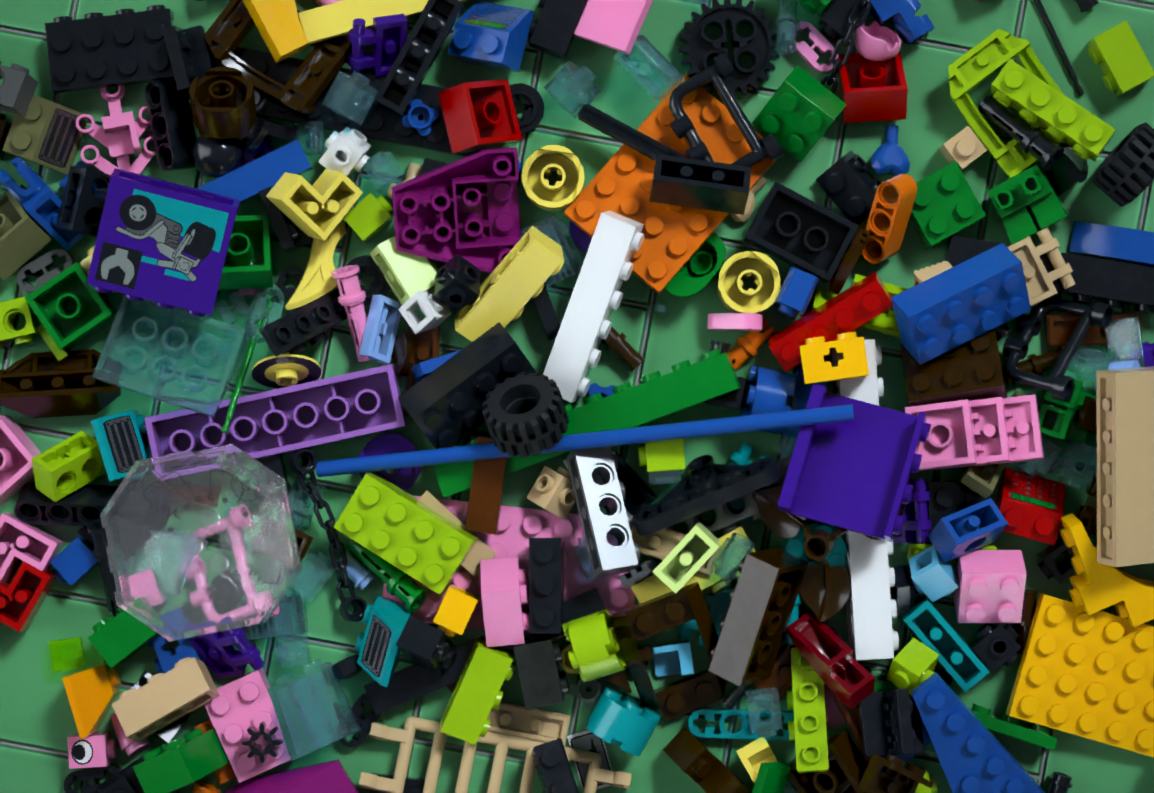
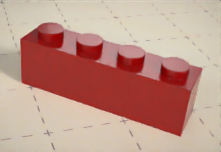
[769,271,893,372]

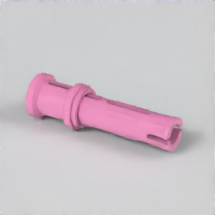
[331,265,371,362]

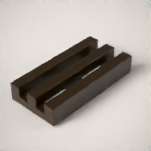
[828,227,870,295]

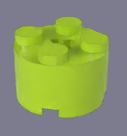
[562,609,626,682]

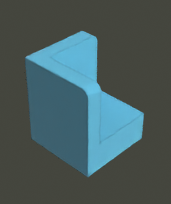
[651,640,694,677]

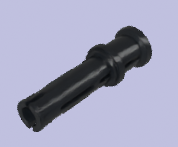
[978,95,1064,171]
[87,518,126,613]

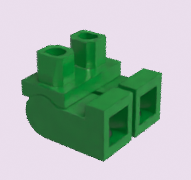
[987,164,1069,244]
[1039,379,1096,443]

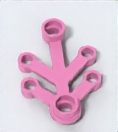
[76,85,157,175]

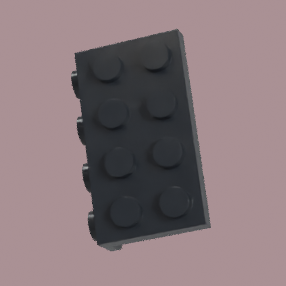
[45,5,175,94]

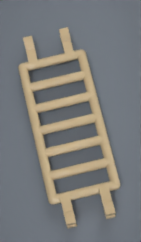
[359,716,632,793]

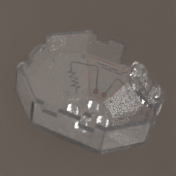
[100,444,302,642]

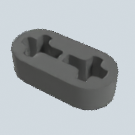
[17,249,75,293]

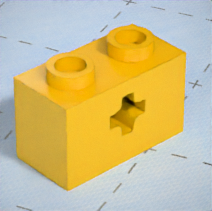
[800,332,869,385]
[433,584,480,638]

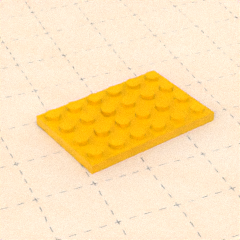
[1005,593,1154,757]

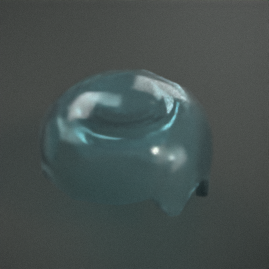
[1067,348,1112,391]

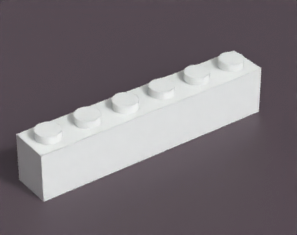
[543,210,644,403]

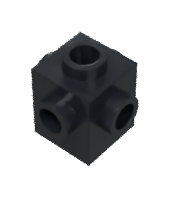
[434,254,481,312]
[969,623,1021,672]

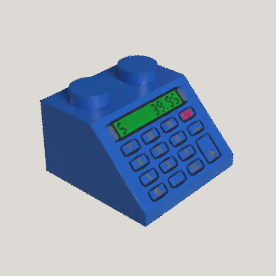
[448,1,534,72]

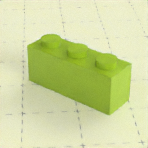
[440,638,516,745]

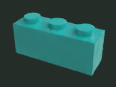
[902,595,990,693]

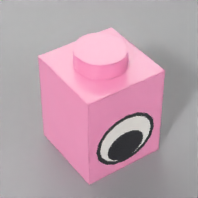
[67,732,117,769]

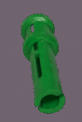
[347,539,430,612]

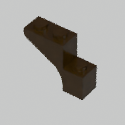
[663,727,752,793]

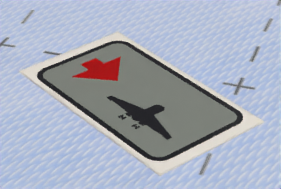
[567,730,613,791]

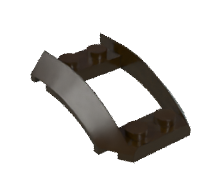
[204,0,352,113]
[609,582,727,720]

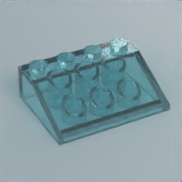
[92,294,247,418]

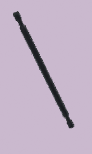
[1034,0,1084,96]

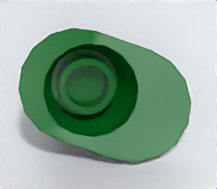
[665,233,726,297]

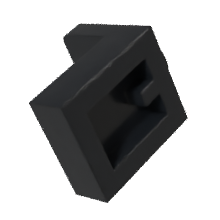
[890,565,919,614]

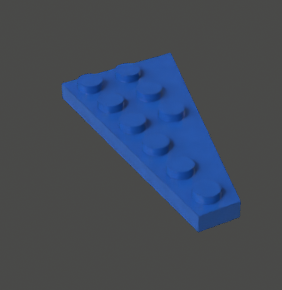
[911,672,1045,793]

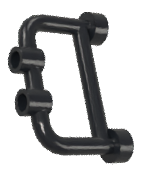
[669,52,784,167]
[1003,299,1113,402]

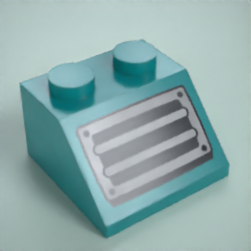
[91,410,155,481]
[355,595,412,687]

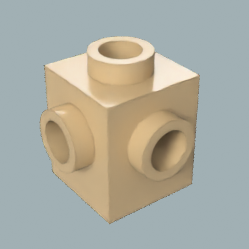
[527,466,576,520]

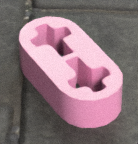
[788,21,839,74]
[707,313,763,331]

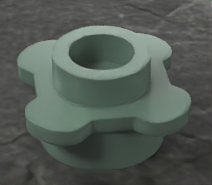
[570,678,607,707]

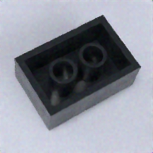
[744,181,859,284]

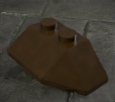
[0,349,123,418]

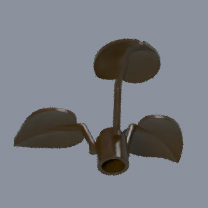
[756,485,906,622]

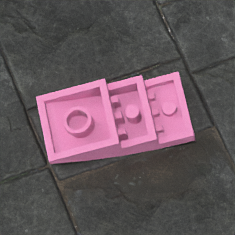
[905,394,1044,470]

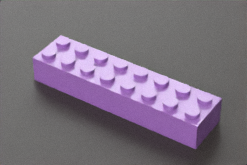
[144,364,407,480]

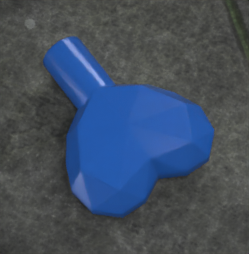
[871,125,910,176]

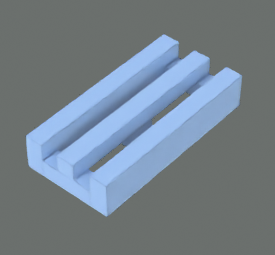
[359,295,402,364]

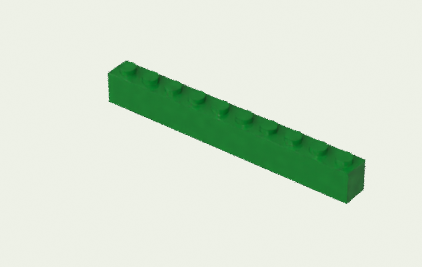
[432,348,741,498]

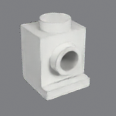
[398,288,452,334]

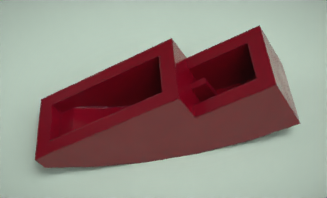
[786,611,875,709]

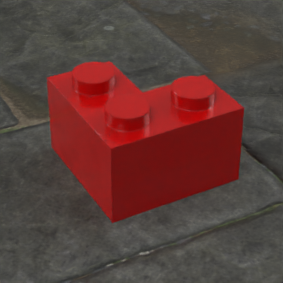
[0,561,56,632]

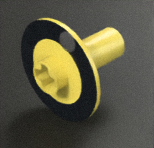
[252,353,321,389]

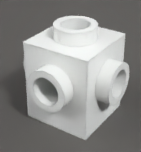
[318,126,372,177]

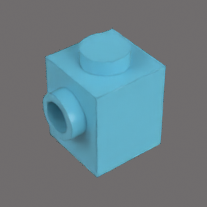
[909,545,959,602]

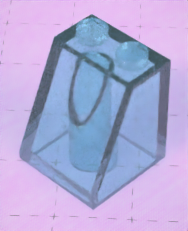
[268,659,361,761]

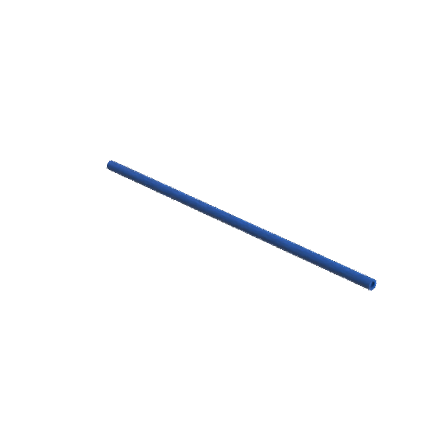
[316,404,854,477]

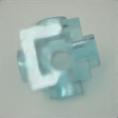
[544,61,601,118]

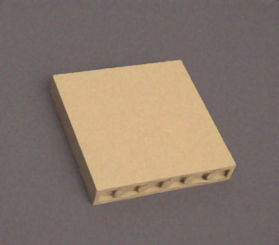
[1096,366,1154,567]

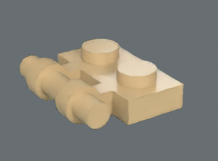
[1007,227,1076,306]

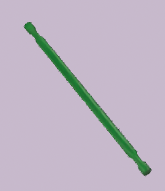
[221,299,269,434]

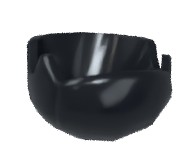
[192,136,244,178]

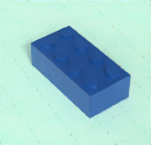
[891,243,1031,365]

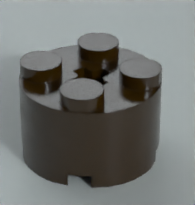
[189,67,256,139]

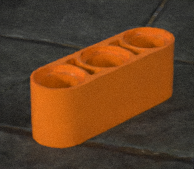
[861,174,917,264]

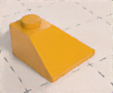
[62,663,121,739]

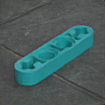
[687,708,795,741]

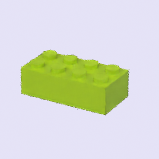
[333,471,478,595]

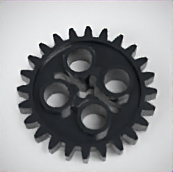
[679,0,781,98]

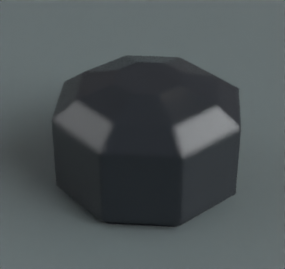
[332,654,363,680]

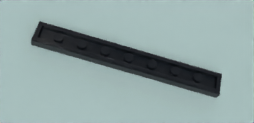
[364,588,605,715]

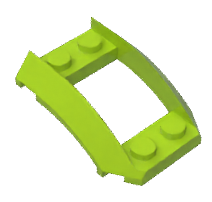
[948,29,1064,178]

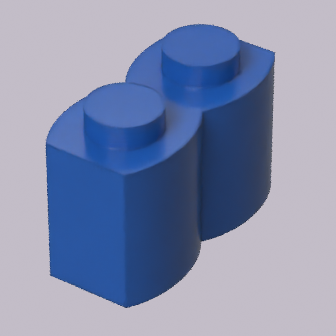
[773,267,819,319]

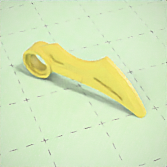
[285,219,347,311]

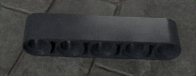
[14,482,173,530]

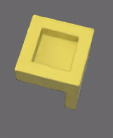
[736,736,778,784]

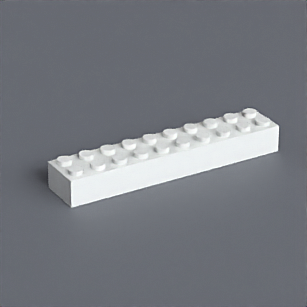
[831,339,899,660]

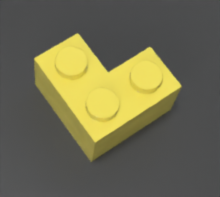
[266,169,363,241]

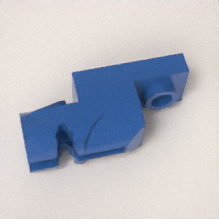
[869,0,935,45]
[0,157,86,251]

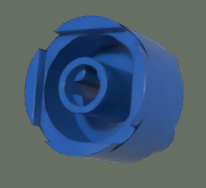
[741,366,795,435]

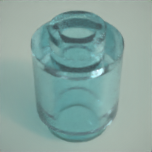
[712,533,755,582]

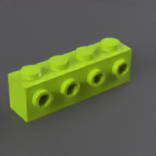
[990,59,1116,162]

